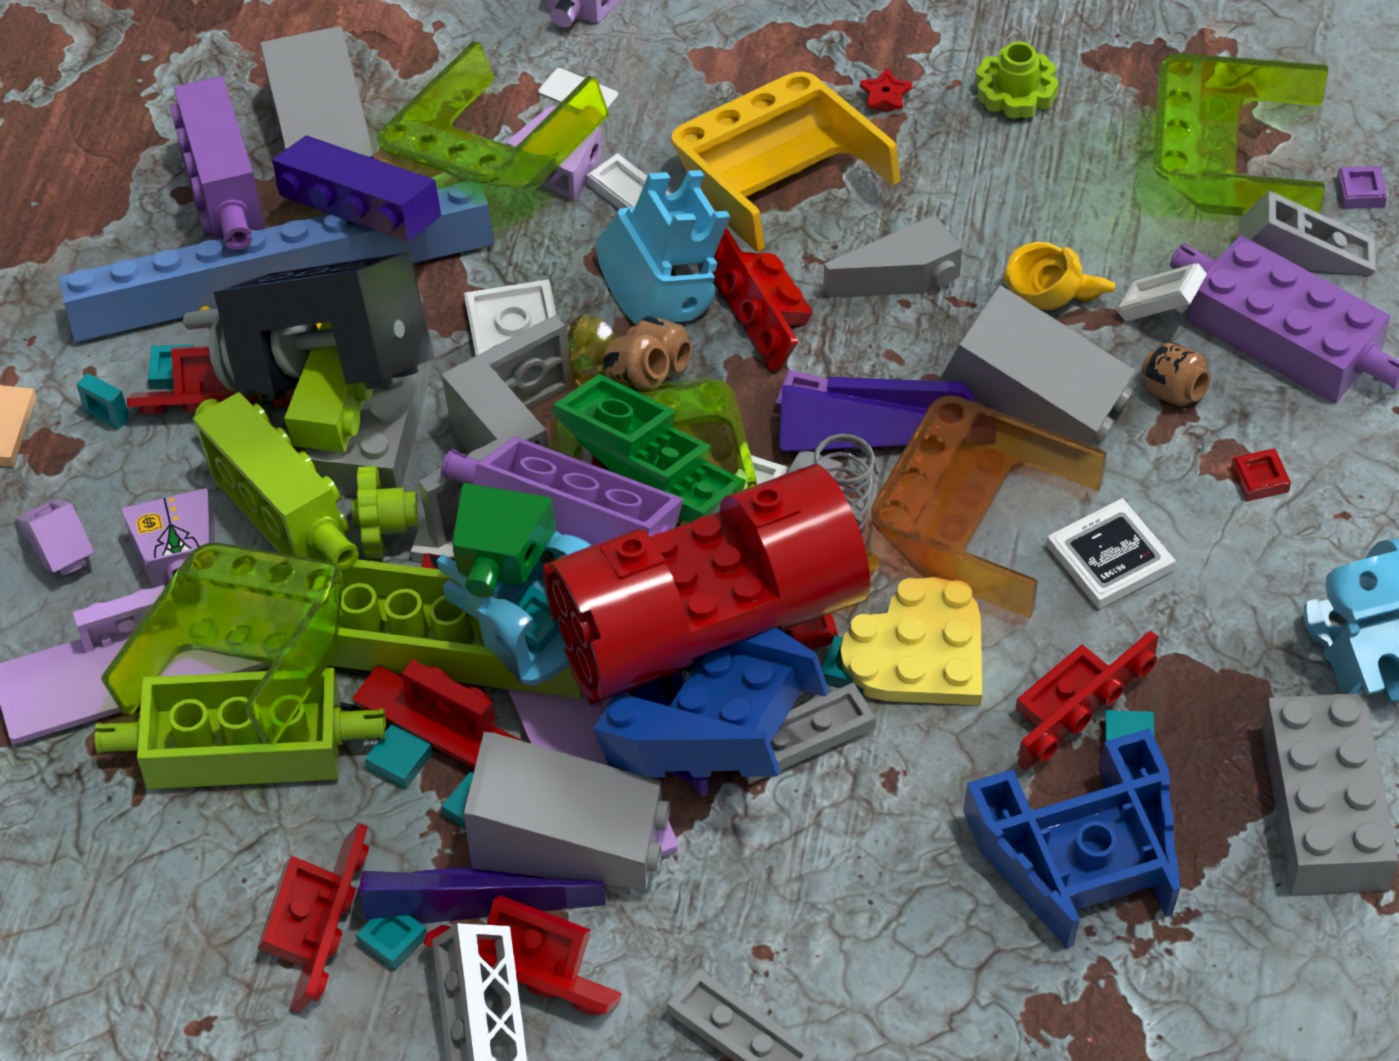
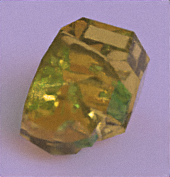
[567,315,616,387]

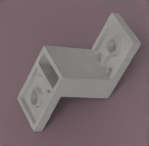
[418,315,574,548]

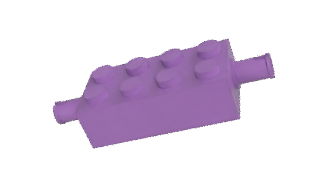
[169,76,265,250]
[1170,235,1399,403]
[441,436,683,545]

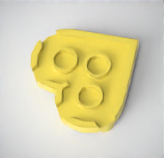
[839,577,982,706]

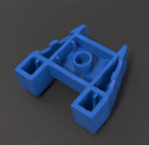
[593,627,829,778]
[963,728,1180,948]

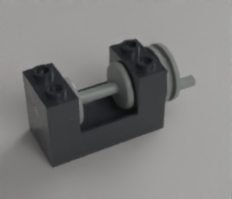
[183,252,434,402]

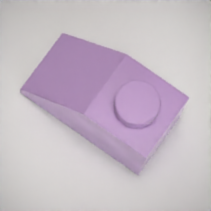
[15,498,95,575]

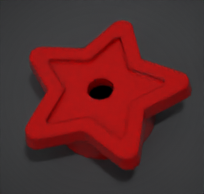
[859,69,913,112]

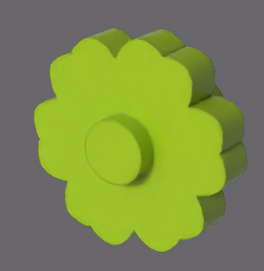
[975,41,1059,119]
[351,466,419,559]

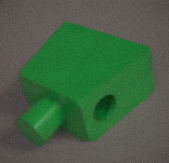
[453,483,557,598]

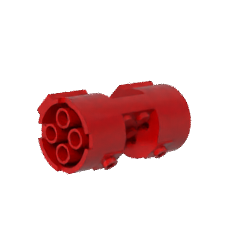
[543,464,870,705]

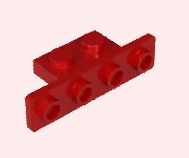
[712,227,813,371]
[127,346,295,414]
[1016,631,1158,771]
[353,659,523,769]
[257,823,369,1013]
[423,895,622,1015]

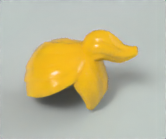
[1003,242,1116,310]

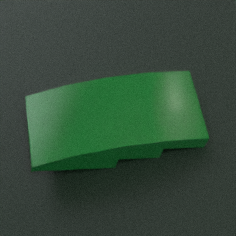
[551,374,746,523]

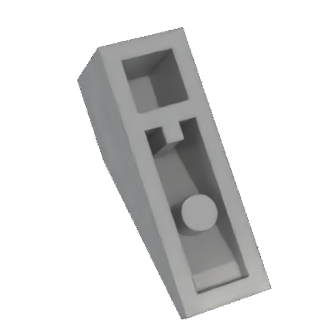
[1239,191,1376,276]
[823,215,962,298]

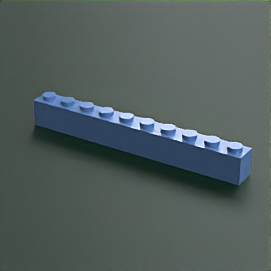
[58,179,494,342]

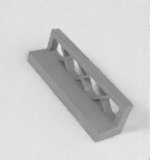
[432,923,527,1061]

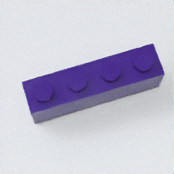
[272,135,442,242]

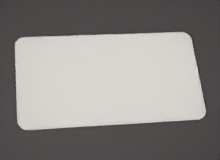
[539,68,618,116]

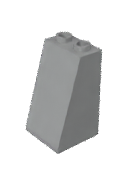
[260,26,374,158]
[939,285,1136,453]
[464,732,670,890]

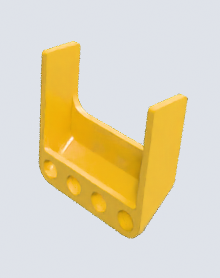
[671,72,900,252]

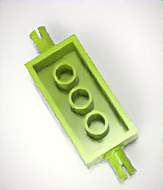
[193,392,359,579]
[94,668,386,789]

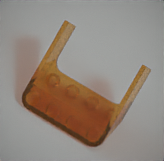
[871,396,1107,618]

